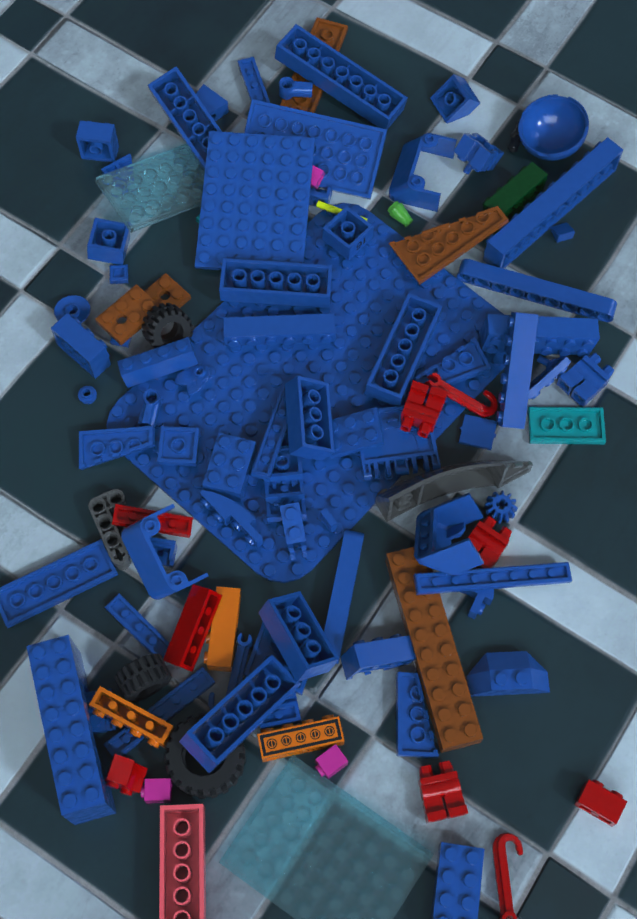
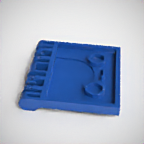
[353,402,441,481]

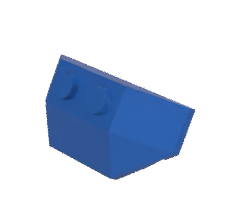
[466,651,550,697]

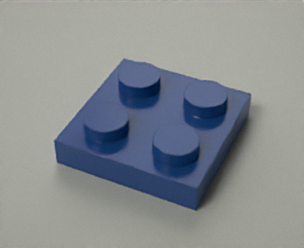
[157,426,200,466]

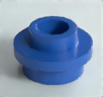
[78,386,97,404]

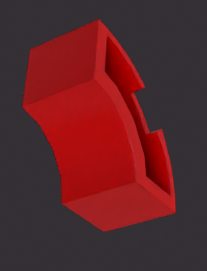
[105,754,148,796]

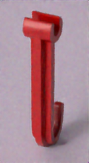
[423,373,498,417]
[492,833,523,919]

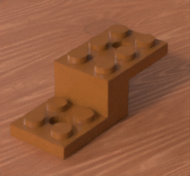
[95,273,191,345]

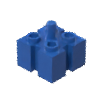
[453,133,504,174]

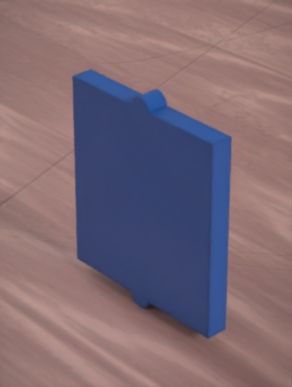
[459,414,497,450]

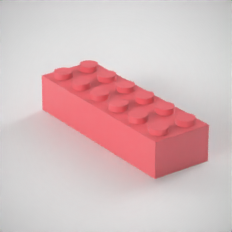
[159,804,206,919]

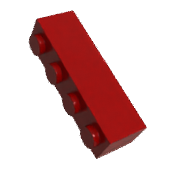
[163,584,222,672]

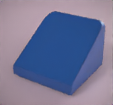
[550,222,575,243]

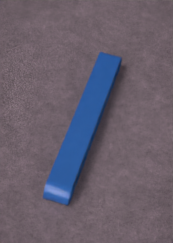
[457,259,617,322]

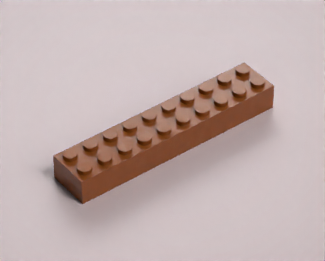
[385,547,483,753]

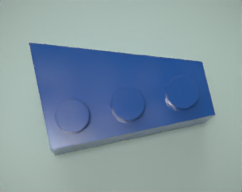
[340,634,416,680]

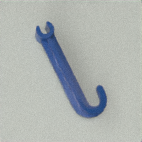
[208,633,253,710]

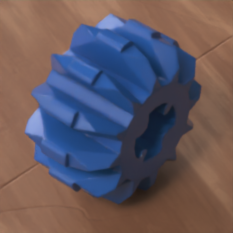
[484,490,518,524]

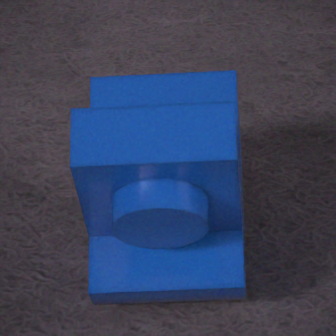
[462,589,494,620]

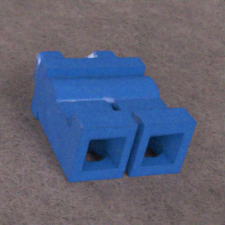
[557,353,614,407]

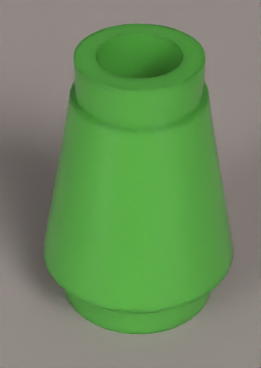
[387,201,413,227]

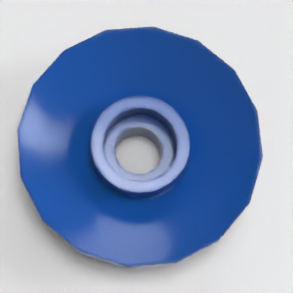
[54,295,91,323]

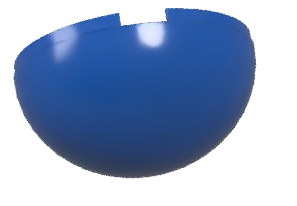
[518,94,589,161]

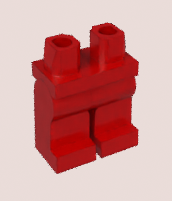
[400,380,448,438]
[468,516,512,569]
[418,760,468,824]

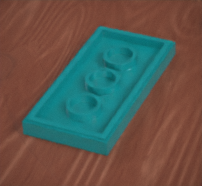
[527,407,606,445]

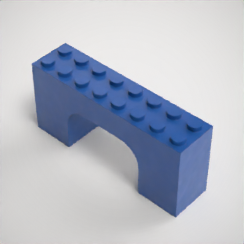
[26,635,116,825]

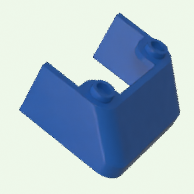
[389,133,457,212]
[414,493,484,575]
[121,504,209,600]

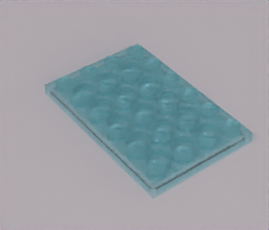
[95,144,205,233]

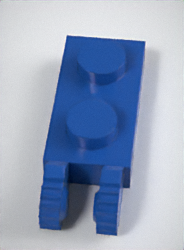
[279,502,308,560]

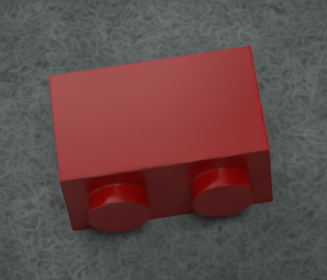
[574,779,628,827]

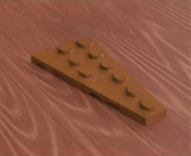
[389,206,509,285]

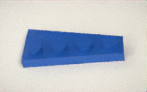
[415,337,491,394]
[79,426,155,470]
[396,672,439,758]

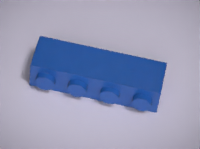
[117,337,198,388]

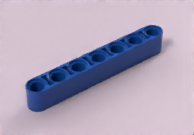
[324,530,364,664]

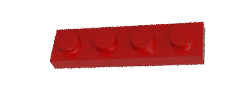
[111,504,193,538]

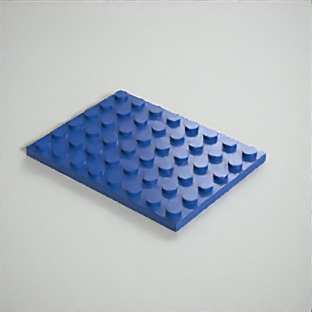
[195,131,315,270]

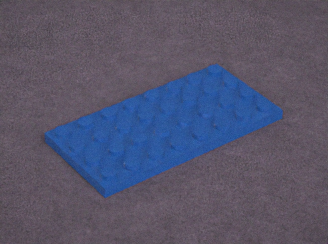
[244,99,387,200]

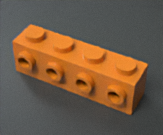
[89,686,175,748]

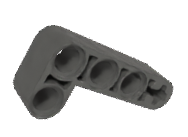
[88,489,131,570]

